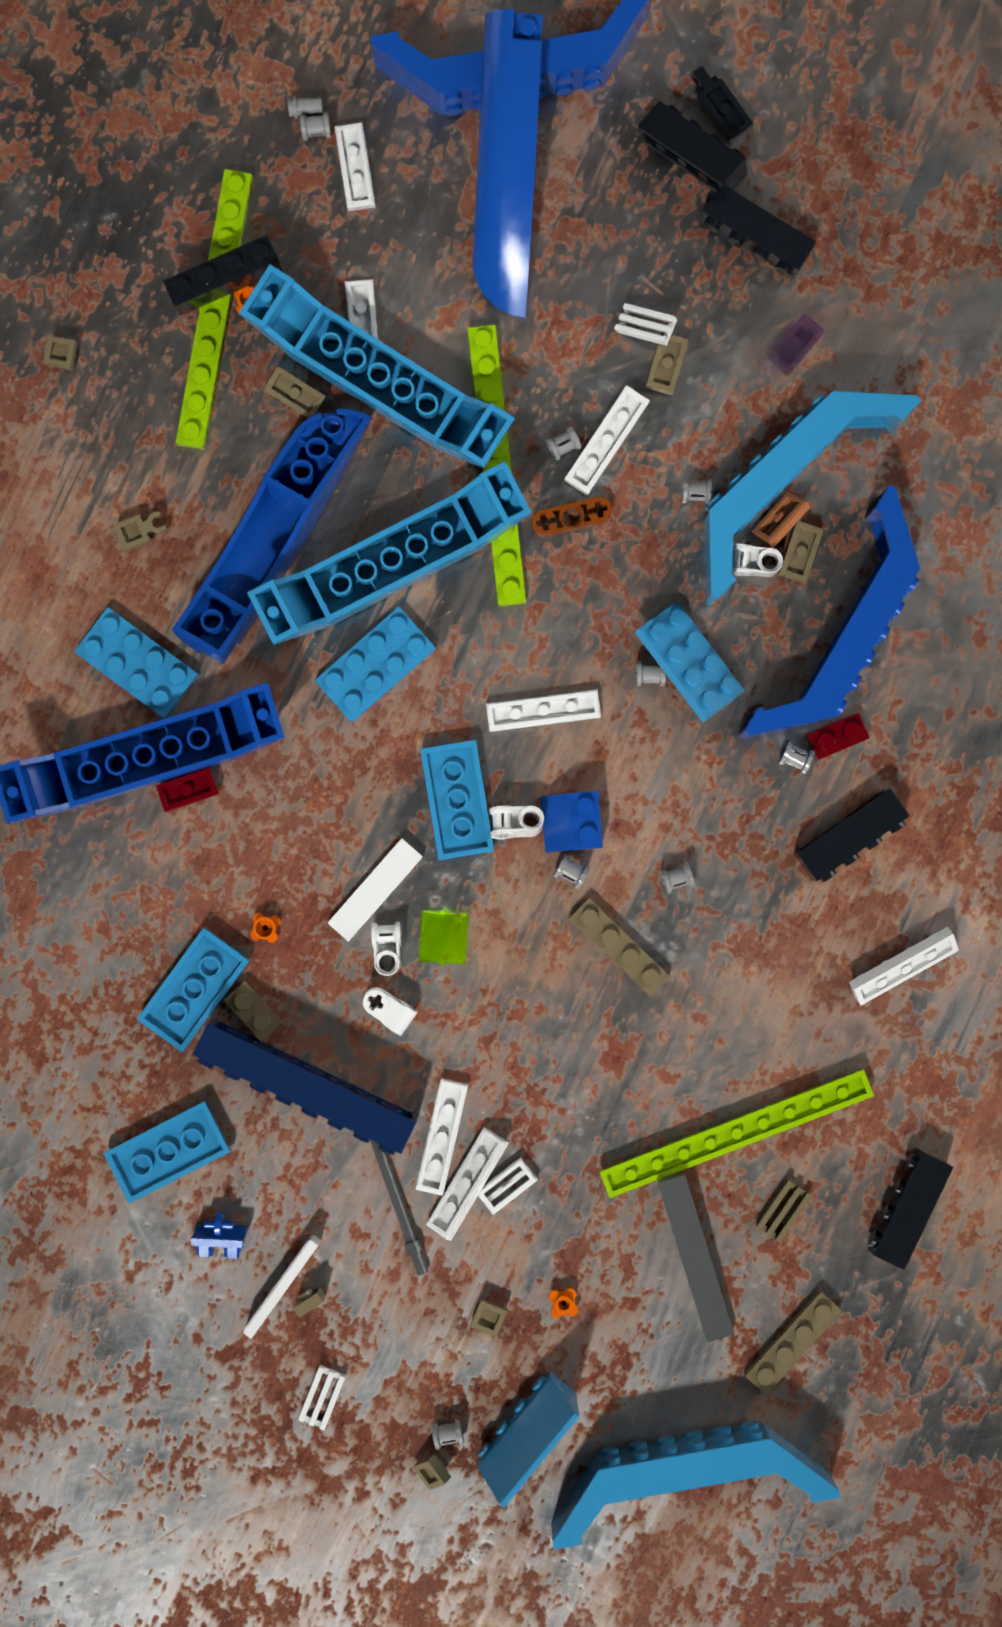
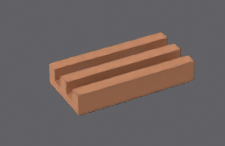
[751,491,810,548]

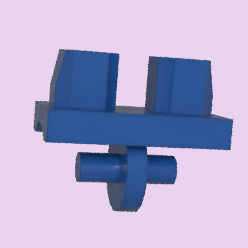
[191,1212,247,1259]

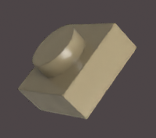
[43,335,78,371]
[293,1287,326,1318]
[470,1298,507,1338]
[413,1454,451,1490]

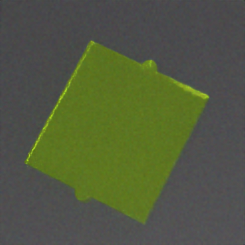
[419,911,468,966]

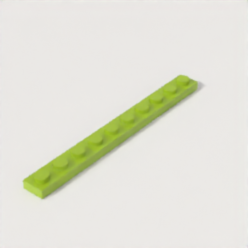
[176,169,253,450]
[468,325,526,607]
[599,1069,874,1198]

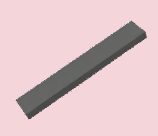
[657,1172,734,1343]

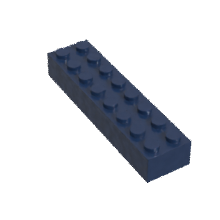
[192,1019,419,1155]

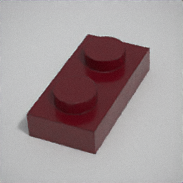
[805,712,870,761]
[156,768,220,813]

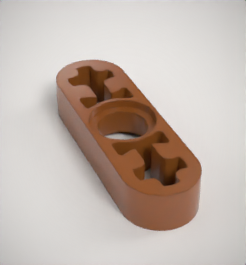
[532,497,612,537]

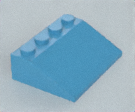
[477,1371,580,1508]

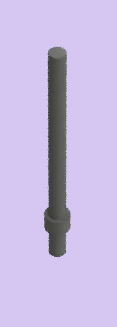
[370,1140,428,1276]

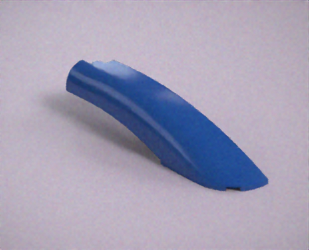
[473,9,543,318]
[172,409,371,664]

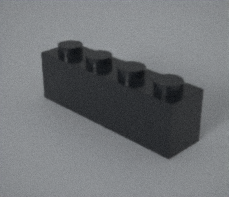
[638,101,748,199]
[700,191,816,279]
[163,235,283,316]
[794,788,910,883]
[868,1148,953,1270]

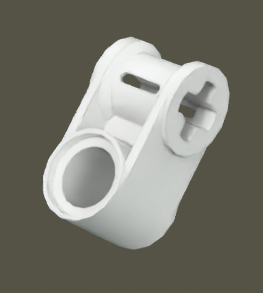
[732,544,783,577]
[489,806,544,839]
[371,921,402,976]
[363,987,418,1036]

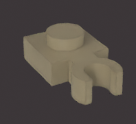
[114,512,168,552]

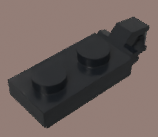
[691,66,753,143]

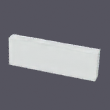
[335,122,375,211]

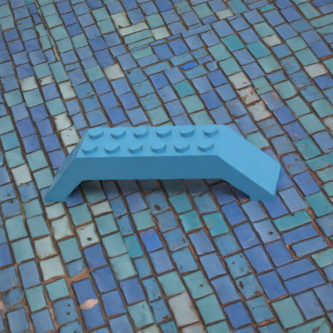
[239,264,515,468]
[704,391,922,606]
[247,461,532,645]
[551,1421,840,1550]

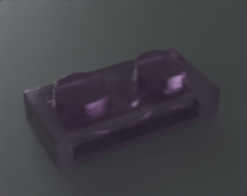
[767,313,826,376]

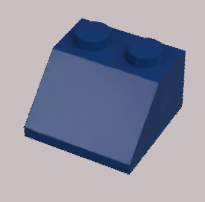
[541,791,603,853]

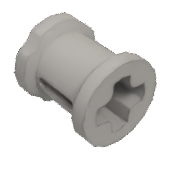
[300,112,331,141]
[545,426,582,461]
[682,478,712,504]
[636,661,666,686]
[779,740,815,774]
[553,854,590,889]
[660,862,695,894]
[432,1419,464,1450]

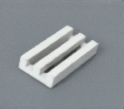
[614,303,677,346]
[478,1157,538,1215]
[298,1365,346,1430]

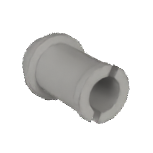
[288,95,323,119]

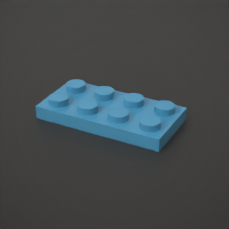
[635,601,745,722]
[314,606,436,723]
[74,607,199,719]
[420,740,494,860]
[137,927,250,1053]
[103,1100,232,1204]

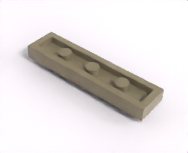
[569,898,670,997]
[744,1290,842,1396]

